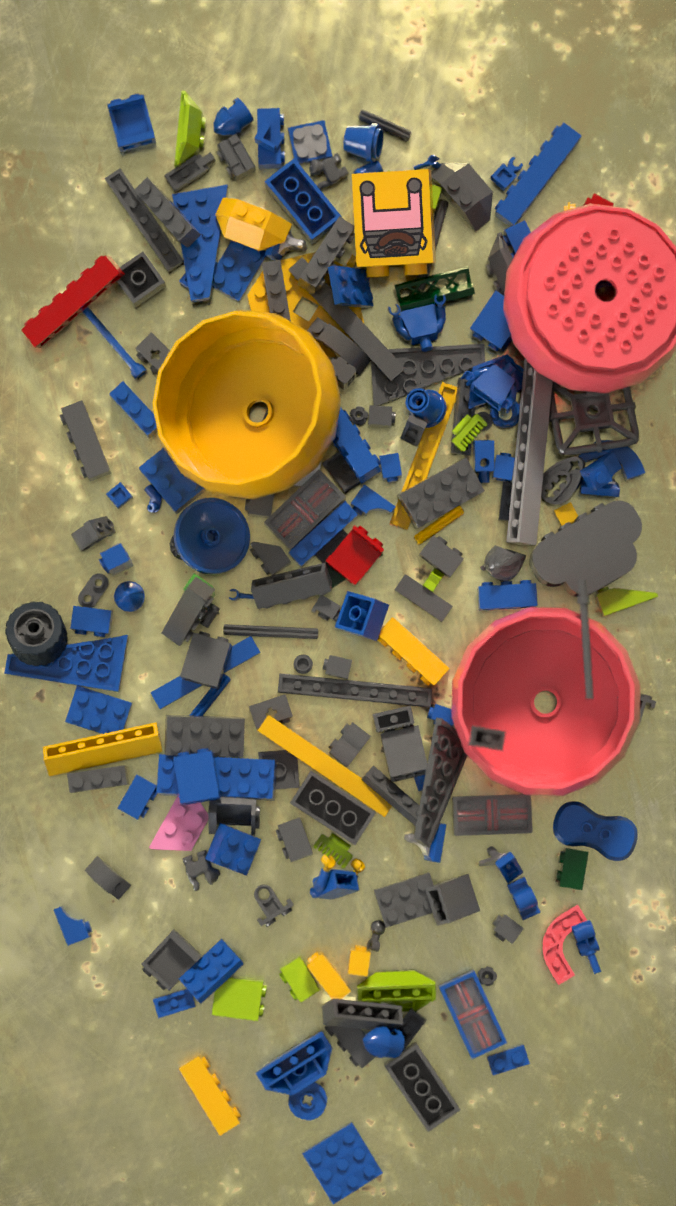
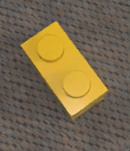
[348,945,371,976]

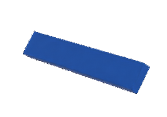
[150,636,260,709]

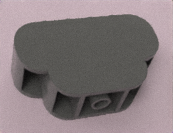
[529,500,642,597]

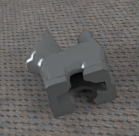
[309,153,349,190]
[183,850,220,891]

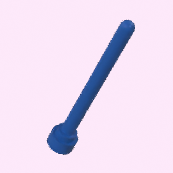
[83,307,147,380]

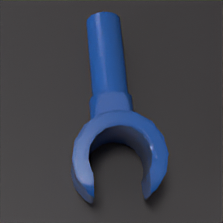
[413,155,441,170]
[229,589,254,601]

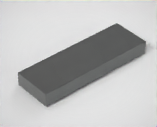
[395,574,453,622]

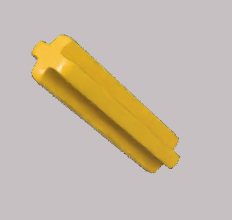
[414,505,464,544]

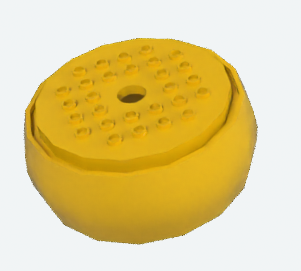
[152,310,341,499]

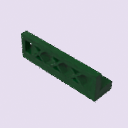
[394,266,475,311]

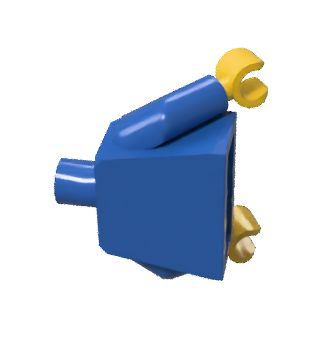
[310,855,365,900]

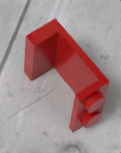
[325,525,384,586]

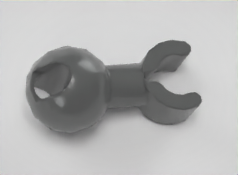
[367,920,386,952]

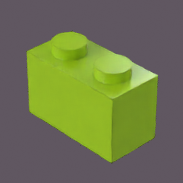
[279,956,320,1003]

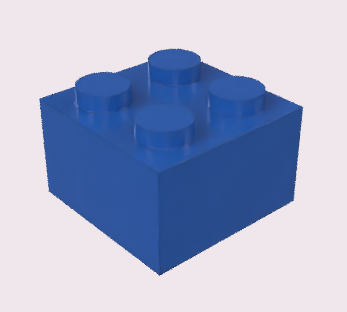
[335,591,389,641]
[205,823,261,876]

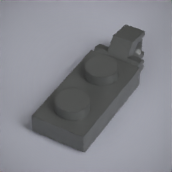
[164,152,216,192]

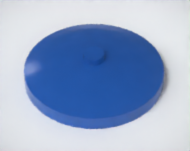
[174,498,250,575]

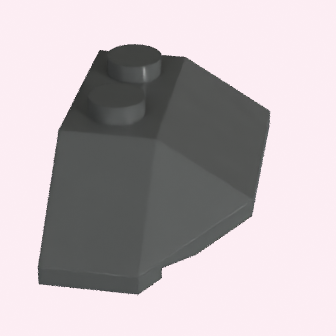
[431,163,493,233]
[485,232,513,295]

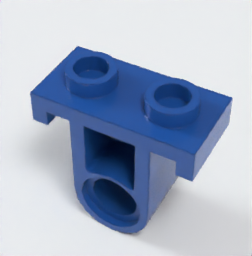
[507,877,541,920]

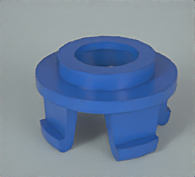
[490,401,520,428]

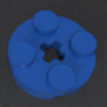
[288,1082,327,1120]

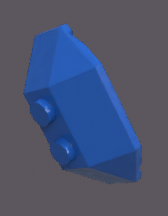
[256,1031,332,1095]

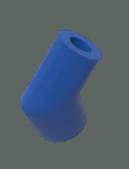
[144,484,162,513]

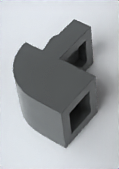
[85,856,131,900]

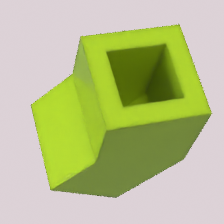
[423,568,445,592]

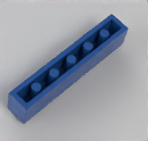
[494,122,582,227]

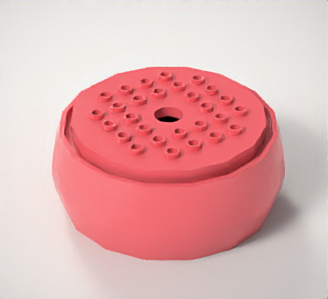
[503,204,676,393]
[451,607,641,796]

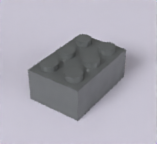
[374,872,433,928]

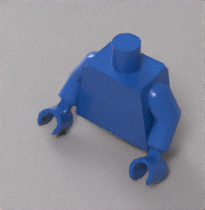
[387,294,446,352]
[460,363,517,413]

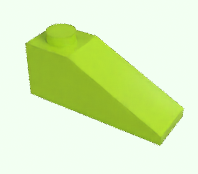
[594,586,658,617]

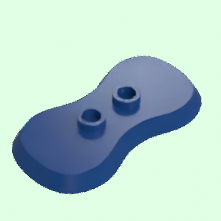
[553,801,638,861]

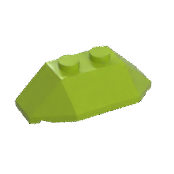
[174,91,206,168]
[357,971,436,1012]

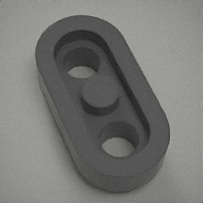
[78,573,109,608]

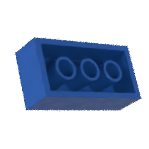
[264,158,342,245]

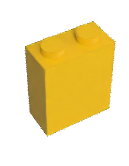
[307,951,351,999]

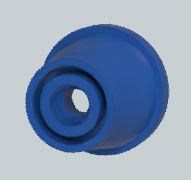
[343,123,384,162]
[405,388,447,428]

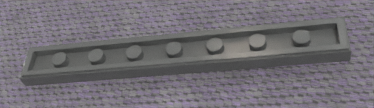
[288,257,405,382]
[278,673,432,708]

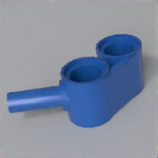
[571,920,601,974]

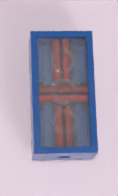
[438,970,507,1059]

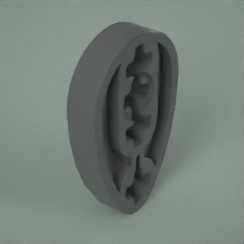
[541,456,585,504]

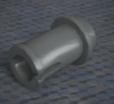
[199,603,220,628]

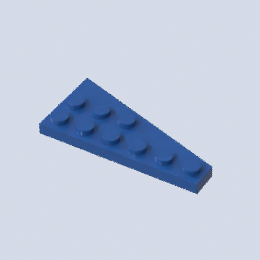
[172,184,228,303]
[4,635,128,692]

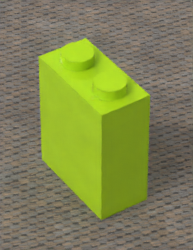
[212,976,267,1021]

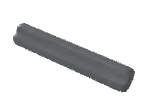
[358,109,411,141]

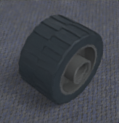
[5,601,68,666]

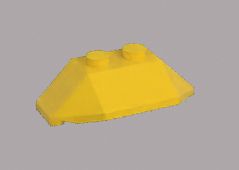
[216,198,292,251]

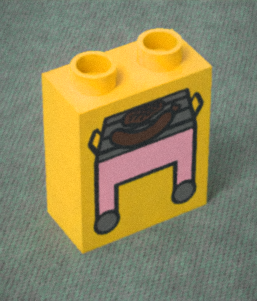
[352,169,436,278]

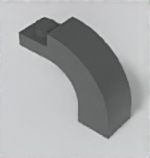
[307,317,371,375]

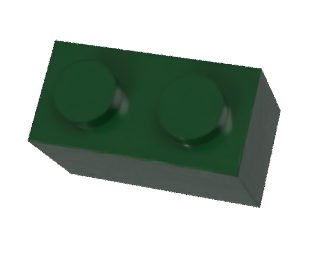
[555,848,589,890]

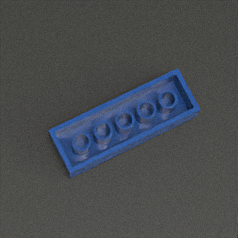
[156,754,277,801]

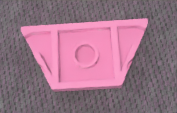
[149,796,208,851]

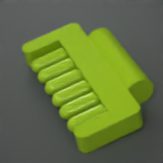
[452,414,488,451]
[313,832,353,868]

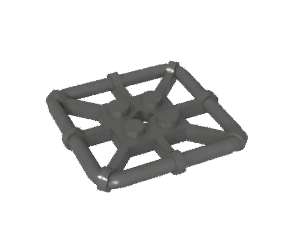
[549,381,639,455]

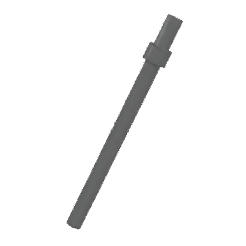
[577,580,594,699]

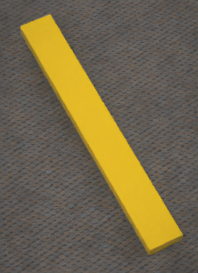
[390,382,457,530]
[257,715,392,817]

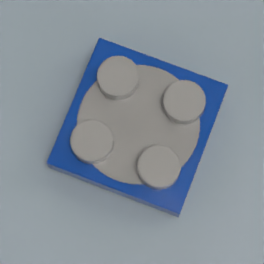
[288,120,332,165]

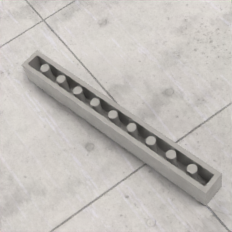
[506,359,553,546]

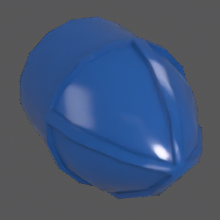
[213,98,254,136]
[114,581,145,612]
[363,1026,404,1058]

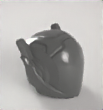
[480,545,526,581]

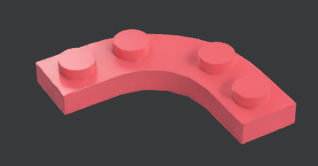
[542,905,587,985]

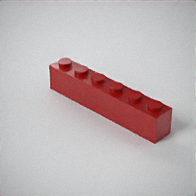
[21,255,125,348]

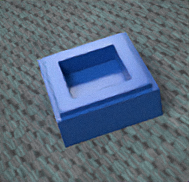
[106,482,133,509]

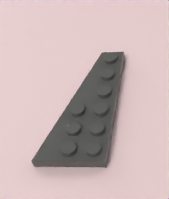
[371,344,485,406]
[414,717,467,848]

